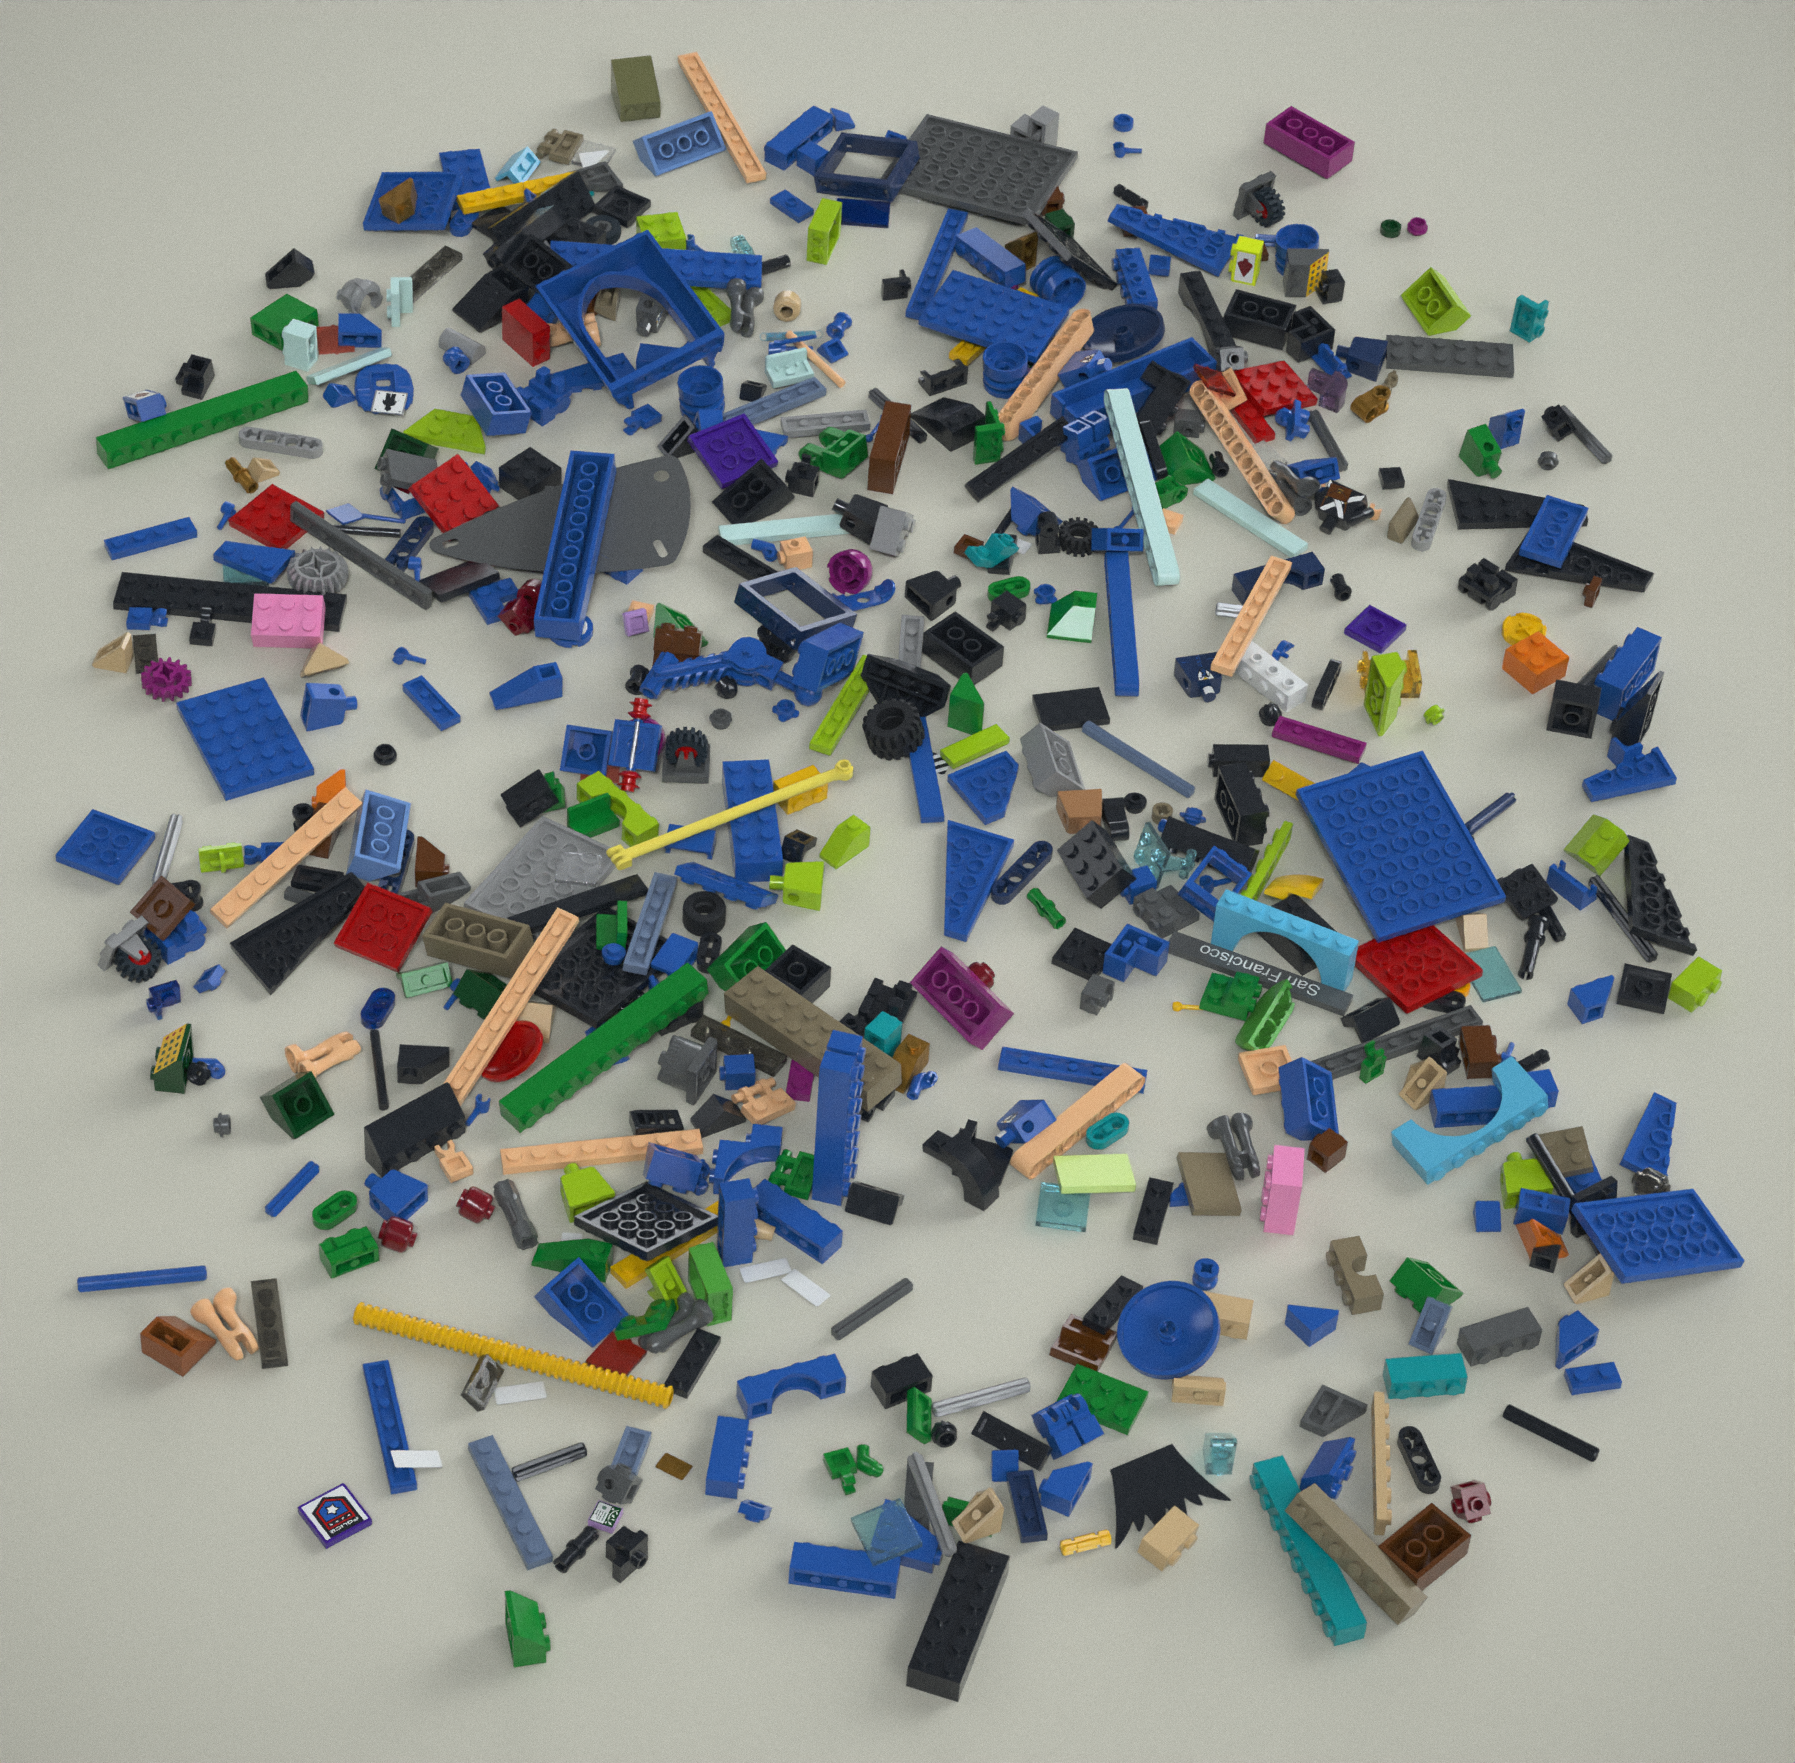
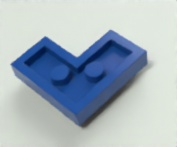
[469,578,518,625]

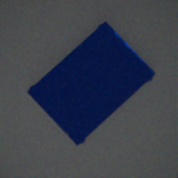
[837,198,891,228]

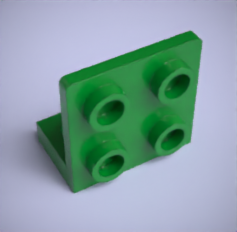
[973,401,1005,465]

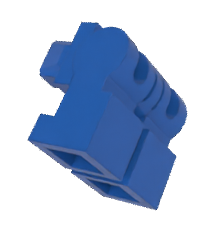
[516,366,572,427]
[1060,410,1110,465]
[143,910,207,965]
[1031,1393,1104,1460]

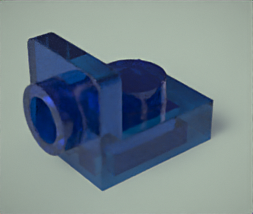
[146,980,181,1020]

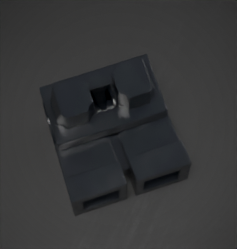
[1458,558,1518,611]
[858,978,918,1026]

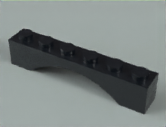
[1178,271,1237,374]

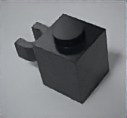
[785,454,820,497]
[986,590,1027,632]

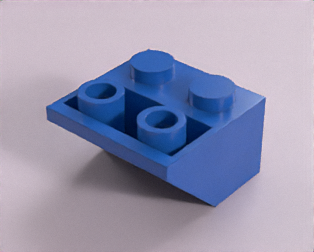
[1300,1437,1357,1500]

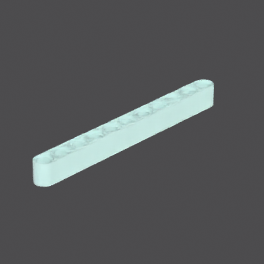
[1104,388,1180,586]

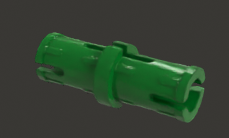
[1027,888,1066,929]

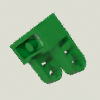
[798,426,868,479]

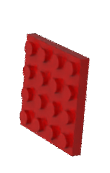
[1355,925,1483,1014]

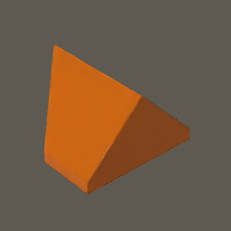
[1516,1219,1569,1260]

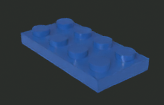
[439,149,490,211]
[1519,495,1589,568]
[674,862,778,910]

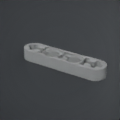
[239,427,323,459]
[1411,488,1447,552]

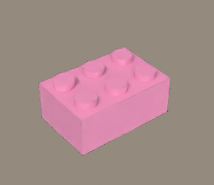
[251,594,326,648]
[1260,1145,1305,1235]

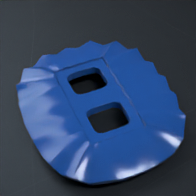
[354,363,414,414]

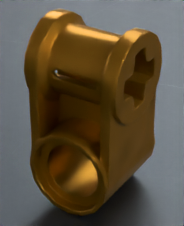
[1350,385,1391,423]

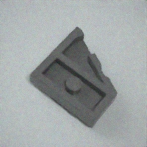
[571,161,623,191]
[1299,1384,1368,1437]

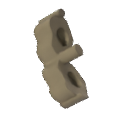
[1382,370,1398,391]

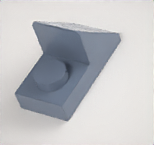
[1409,1296,1453,1354]

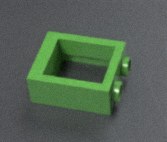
[688,1242,733,1326]

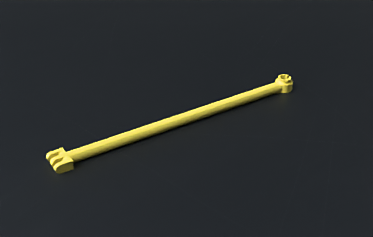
[606,759,853,870]

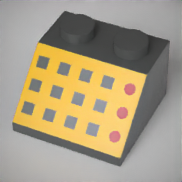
[1283,248,1329,297]

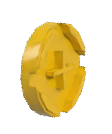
[1501,612,1547,645]

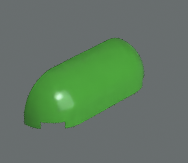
[1235,979,1295,1051]

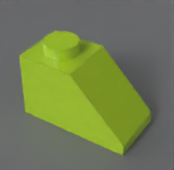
[819,814,870,869]

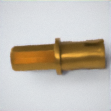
[225,457,259,494]

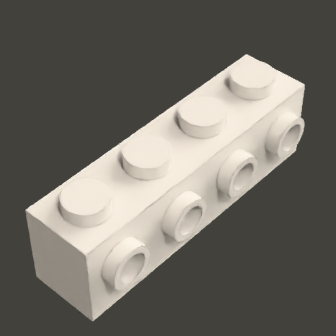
[1235,641,1308,713]

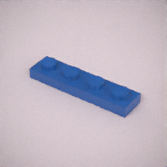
[104,517,197,561]

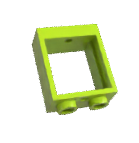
[806,198,842,265]

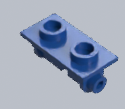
[1311,343,1352,383]

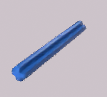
[77,1265,207,1292]

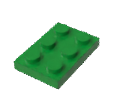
[1056,1364,1149,1435]

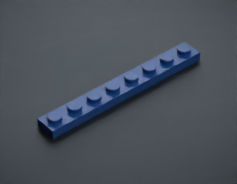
[905,208,968,320]

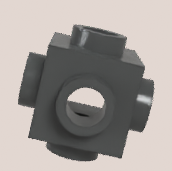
[595,1463,643,1505]

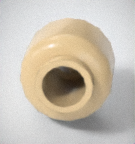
[773,290,801,322]

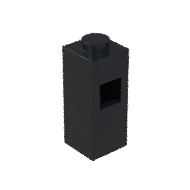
[1207,744,1270,777]

